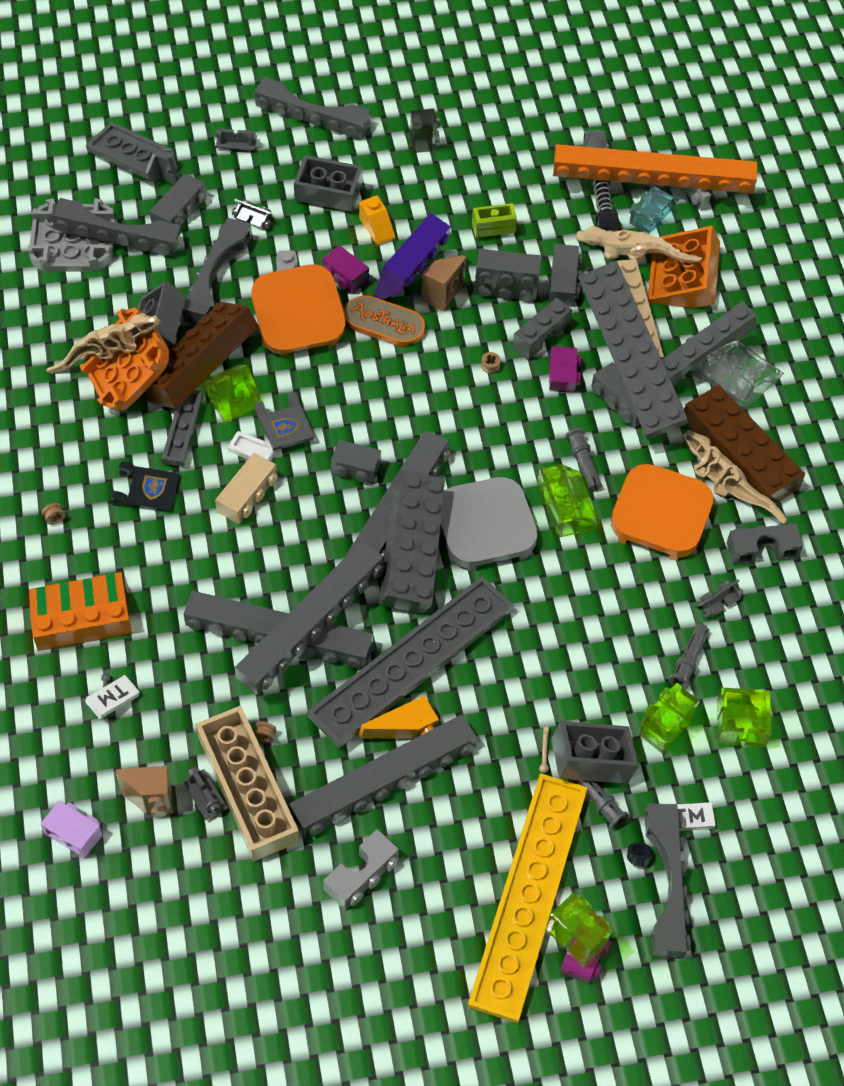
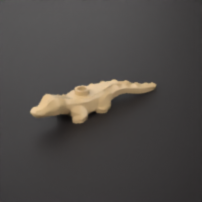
[575,226,702,263]
[47,313,160,374]
[684,430,787,524]

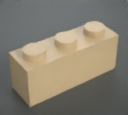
[215,453,278,524]

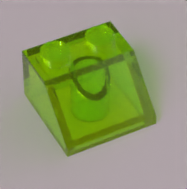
[202,364,262,423]

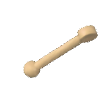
[539,726,549,773]

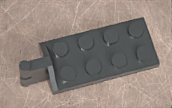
[85,122,180,185]

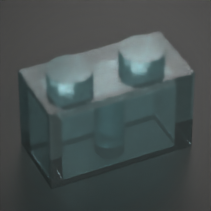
[629,186,674,234]

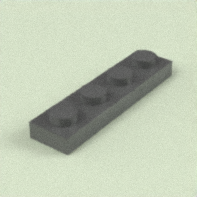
[161,390,204,467]

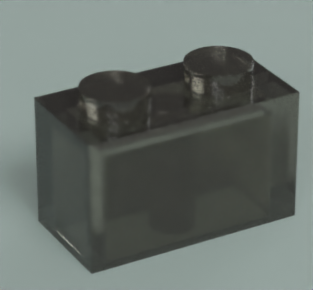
[410,108,440,153]

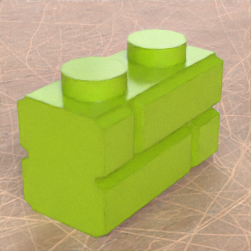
[472,203,517,238]

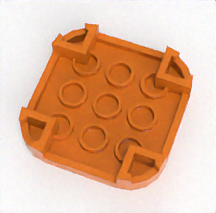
[251,265,345,357]
[80,307,169,411]
[610,464,714,561]

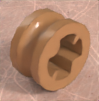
[481,352,501,374]
[42,503,65,525]
[253,722,277,743]

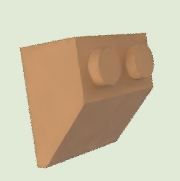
[421,255,466,311]
[116,766,172,817]

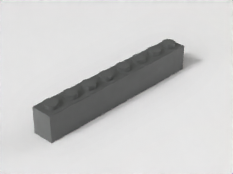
[344,430,450,580]
[234,541,384,695]
[183,590,373,669]
[289,714,477,838]

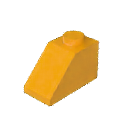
[359,195,395,246]

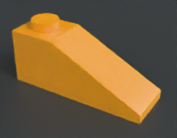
[358,695,439,739]

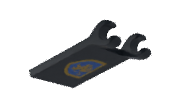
[111,461,180,513]

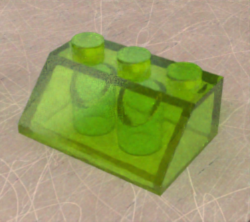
[538,464,602,538]

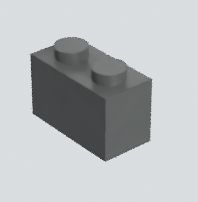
[331,440,381,484]

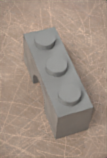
[323,830,399,910]

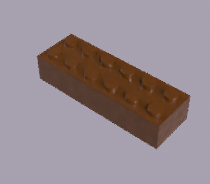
[143,301,259,409]
[684,384,806,504]

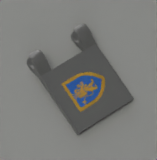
[254,392,315,451]

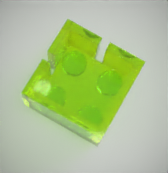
[640,682,699,753]
[717,687,771,747]
[546,892,612,968]

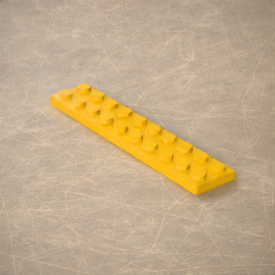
[468,773,587,1023]

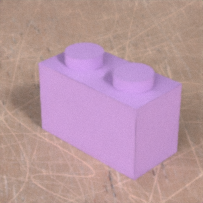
[40,800,103,859]

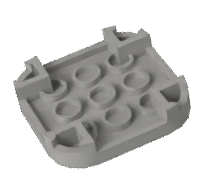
[28,198,115,272]
[440,477,537,571]

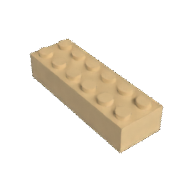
[195,706,300,862]

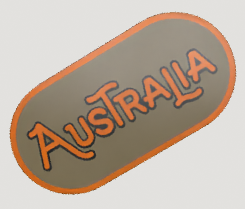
[344,296,425,347]

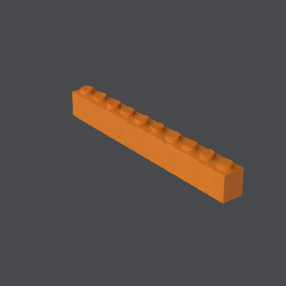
[553,144,757,194]

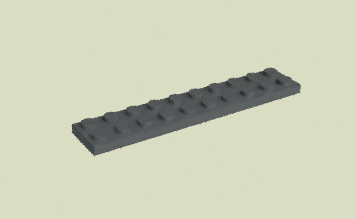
[578,260,689,440]
[307,576,514,748]

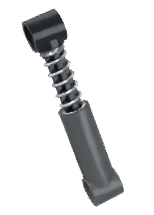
[583,130,619,232]

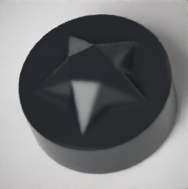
[627,842,653,866]

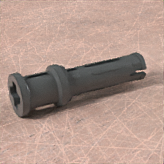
[565,427,602,492]
[668,623,710,690]
[575,780,629,829]

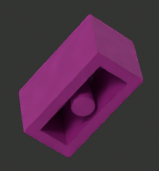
[322,245,369,294]

